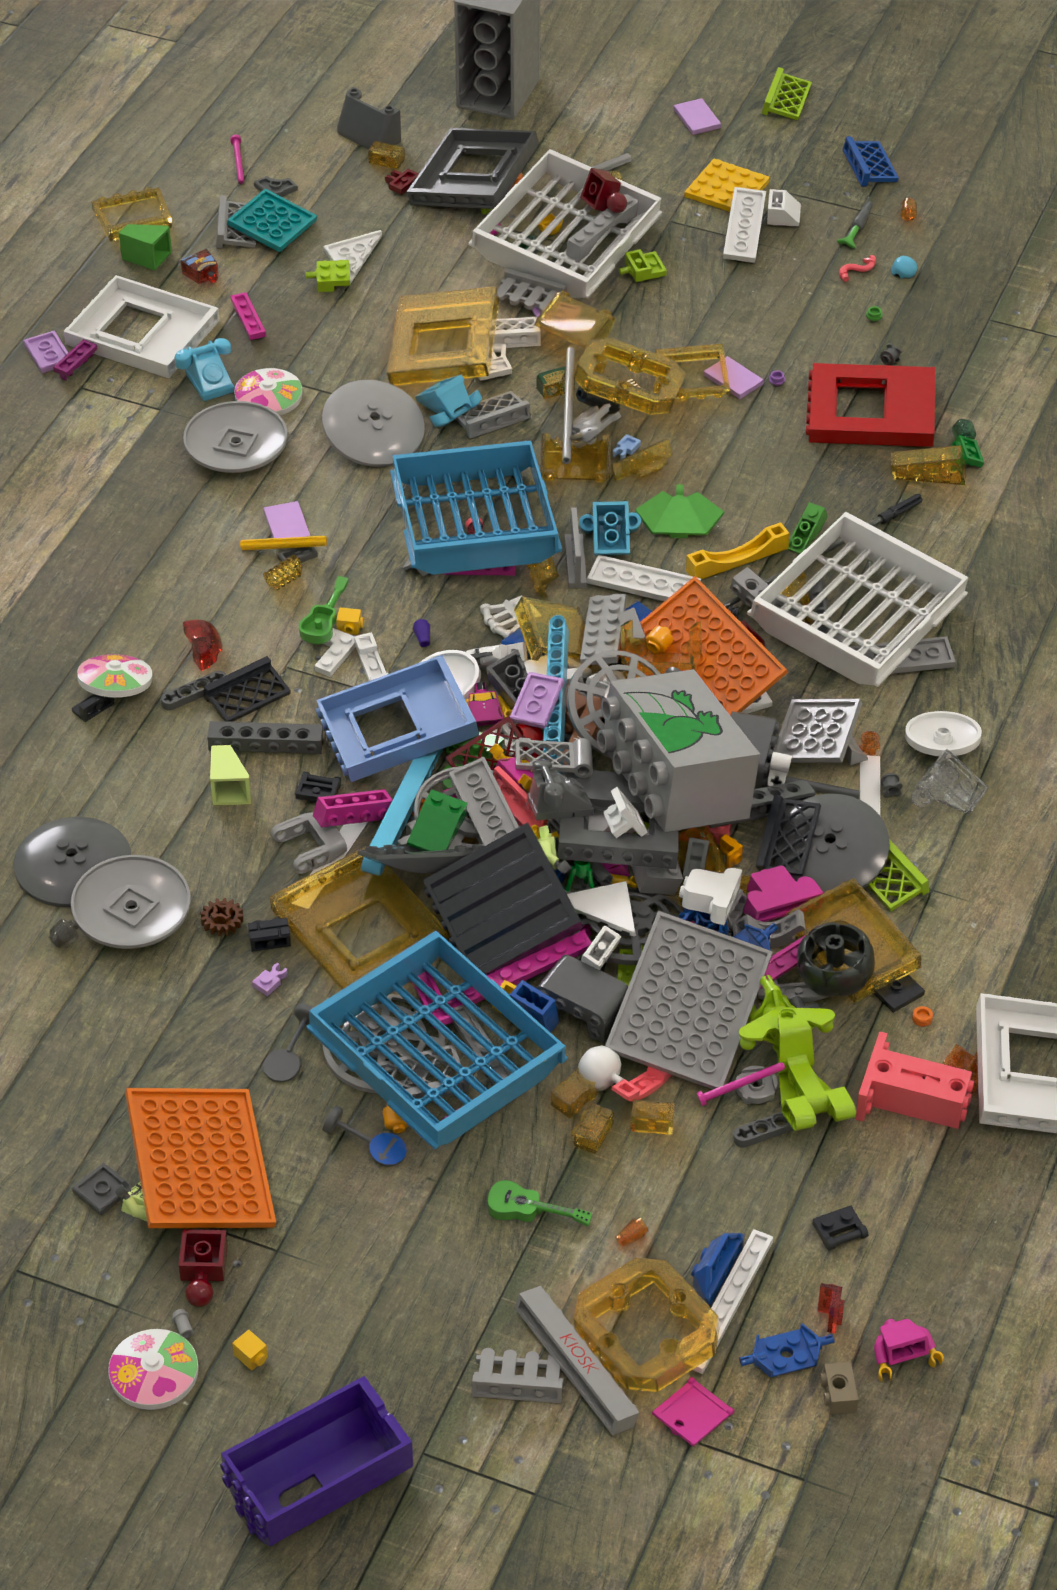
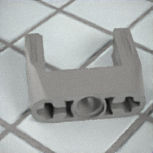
[271,812,347,874]

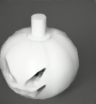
[578,1045,624,1091]

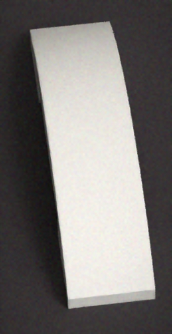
[354,632,389,681]

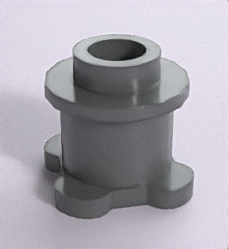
[880,343,902,366]
[880,773,903,798]

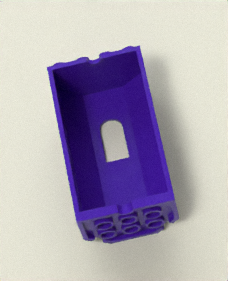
[220,1376,413,1546]

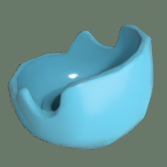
[891,256,918,279]

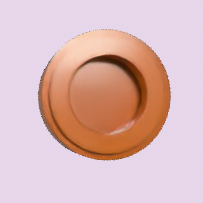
[912,1006,933,1027]

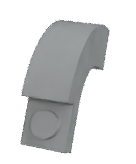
[732,909,805,948]

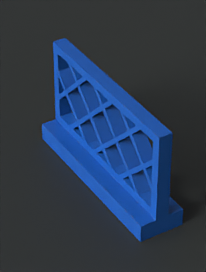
[842,137,899,186]

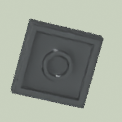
[72,1163,132,1216]

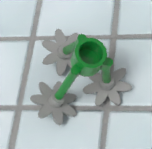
[564,861,598,894]

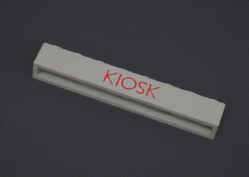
[515,1286,639,1436]

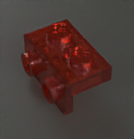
[817,1283,845,1334]

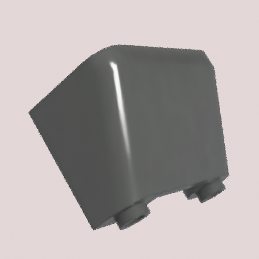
[337,87,401,154]

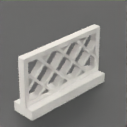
[471,317,541,348]

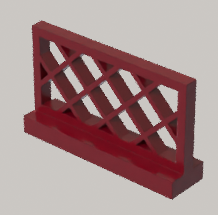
[445,716,535,771]

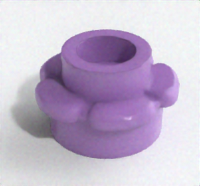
[769,370,786,386]

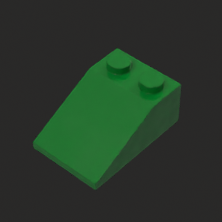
[407,789,468,851]

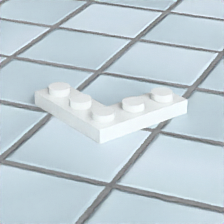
[314,628,356,677]

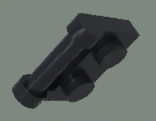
[295,771,341,802]
[812,1205,869,1251]

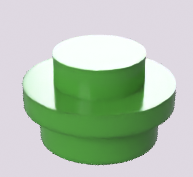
[866,306,883,321]

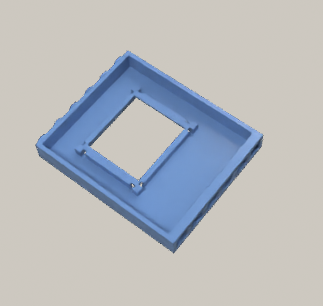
[316,655,479,782]

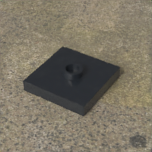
[867,965,925,1013]

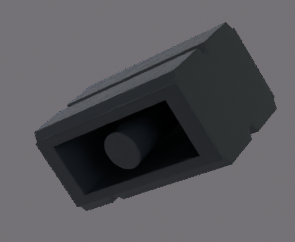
[248,917,291,952]

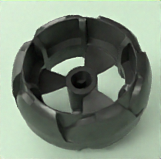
[797,922,875,997]

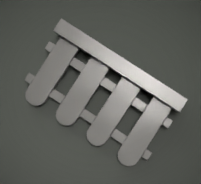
[493,268,567,314]
[472,1348,563,1403]

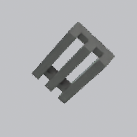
[278,547,318,569]

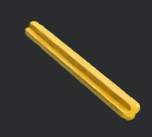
[240,536,327,550]

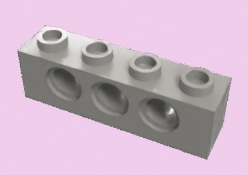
[730,567,799,617]

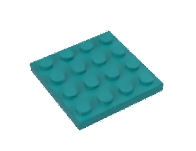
[227,189,317,252]

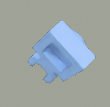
[613,434,641,460]

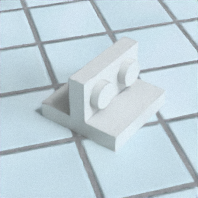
[603,787,648,838]

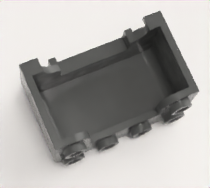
[730,711,780,789]
[536,955,628,1043]

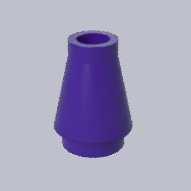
[412,619,430,647]

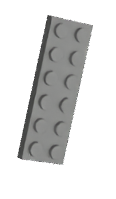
[580,594,627,665]
[846,636,956,678]
[449,757,519,846]

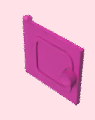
[652,1377,735,1447]

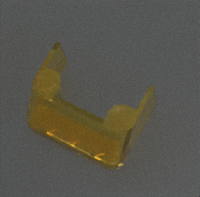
[621,619,702,679]

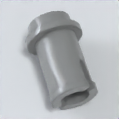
[172,1309,194,1338]

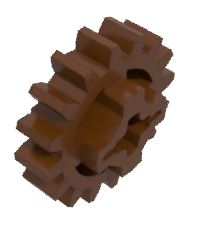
[200,898,244,936]

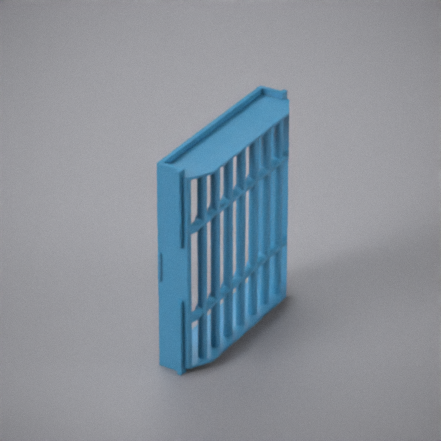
[390,441,562,575]
[306,931,568,1150]

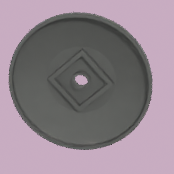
[774,794,890,897]
[14,817,131,907]

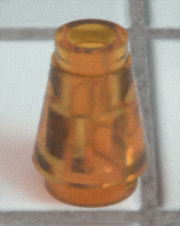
[615,1217,648,1247]

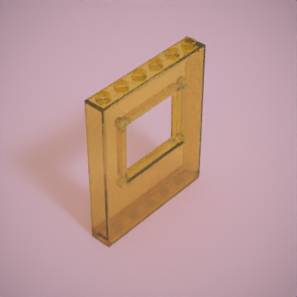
[387,286,499,385]
[270,845,449,990]

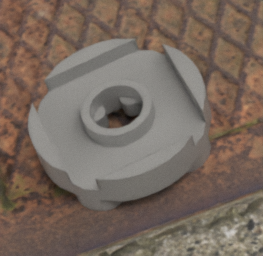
[736,1066,777,1104]

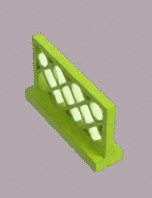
[761,67,812,121]
[867,839,929,912]

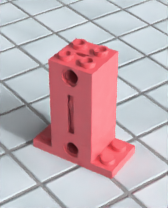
[856,1032,974,1129]

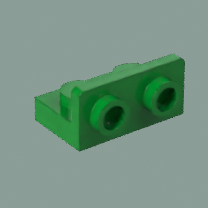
[951,435,984,470]

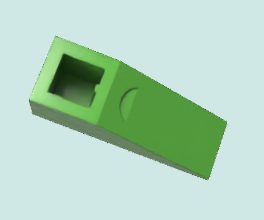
[788,502,828,554]

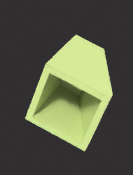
[210,745,251,805]

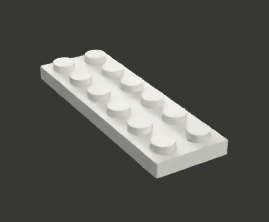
[723,187,766,263]
[587,555,701,601]

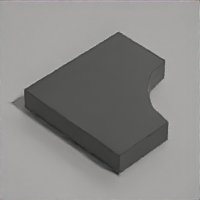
[254,176,298,197]

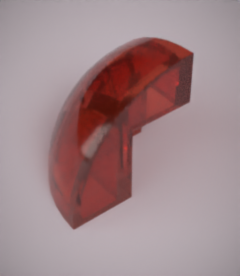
[183,619,222,671]

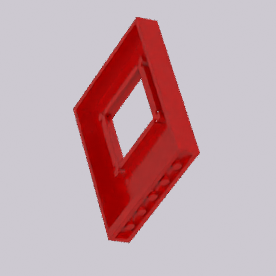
[806,363,935,447]

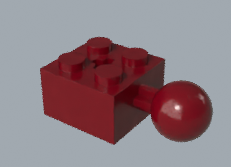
[580,168,627,213]
[179,1230,228,1307]

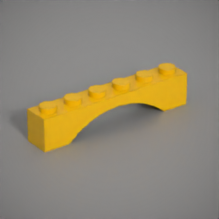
[686,522,790,579]

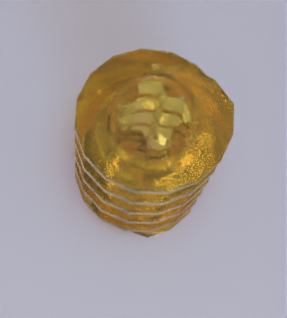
[263,555,302,591]

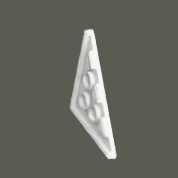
[324,230,382,284]
[567,881,636,936]

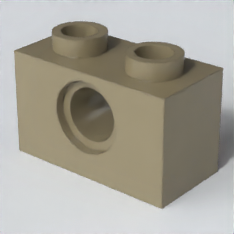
[820,1362,859,1414]

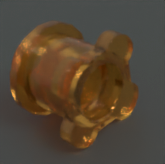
[859,731,880,756]

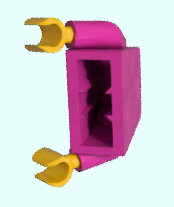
[874,1319,944,1382]

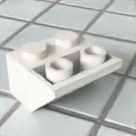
[767,189,801,226]

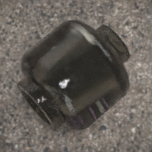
[49,919,79,948]

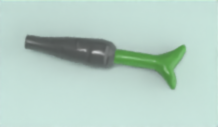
[837,202,873,249]

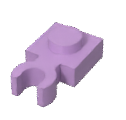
[252,963,288,997]

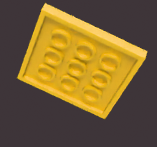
[684,159,770,212]

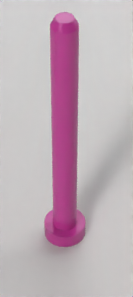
[230,134,244,184]
[697,1062,785,1106]

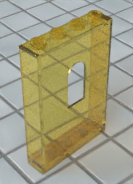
[787,878,921,1003]

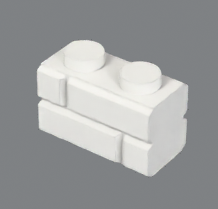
[581,926,621,970]

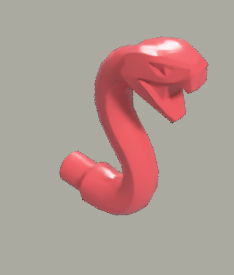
[839,255,876,282]

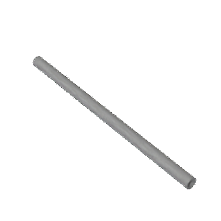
[562,347,575,464]

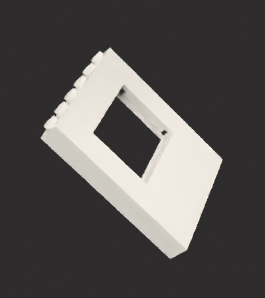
[63,275,220,378]
[976,993,1057,1133]

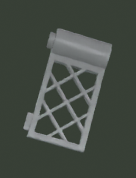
[515,738,593,778]

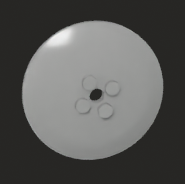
[322,380,424,467]
[183,401,287,473]
[71,855,191,949]

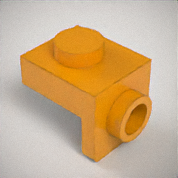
[720,834,743,868]

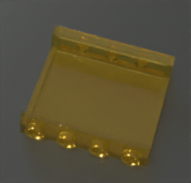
[514,597,592,669]

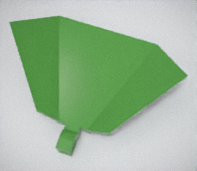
[635,484,724,538]

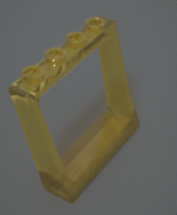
[91,187,172,241]
[655,344,730,402]

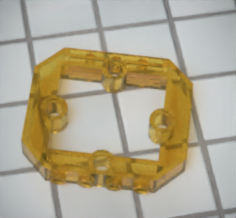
[573,337,686,415]
[573,1258,720,1392]

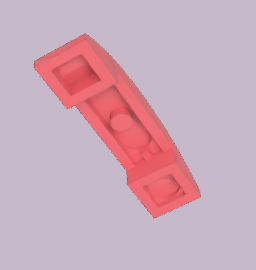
[611,1066,672,1101]

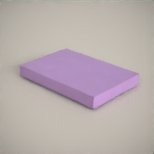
[674,98,721,135]
[23,331,68,373]
[704,356,764,399]
[264,501,310,538]
[510,672,565,729]

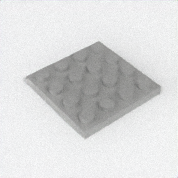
[773,699,863,763]

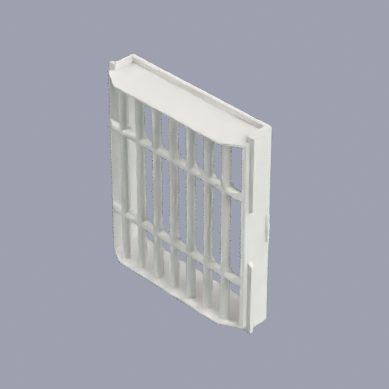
[468,149,662,299]
[747,512,968,687]

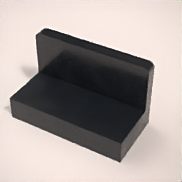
[72,694,114,722]

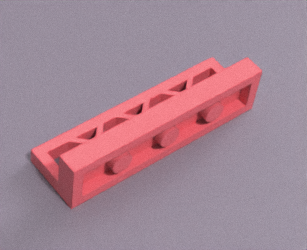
[493,766,548,827]

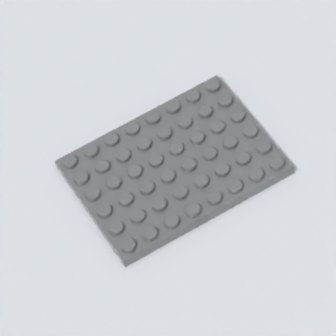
[605,911,773,1090]

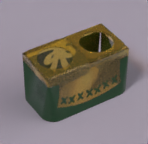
[536,366,575,399]

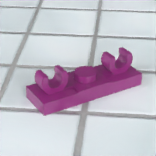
[53,339,97,381]

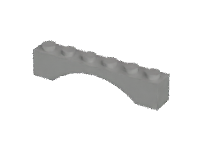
[566,194,639,262]

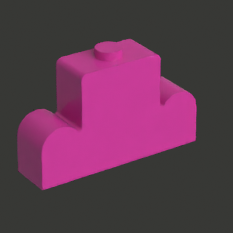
[743,865,824,922]

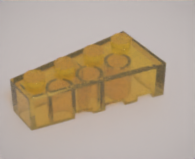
[891,445,966,485]

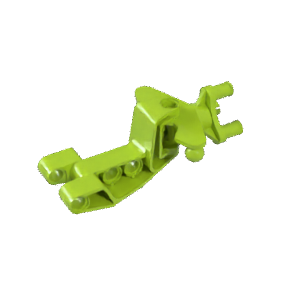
[739,975,856,1131]

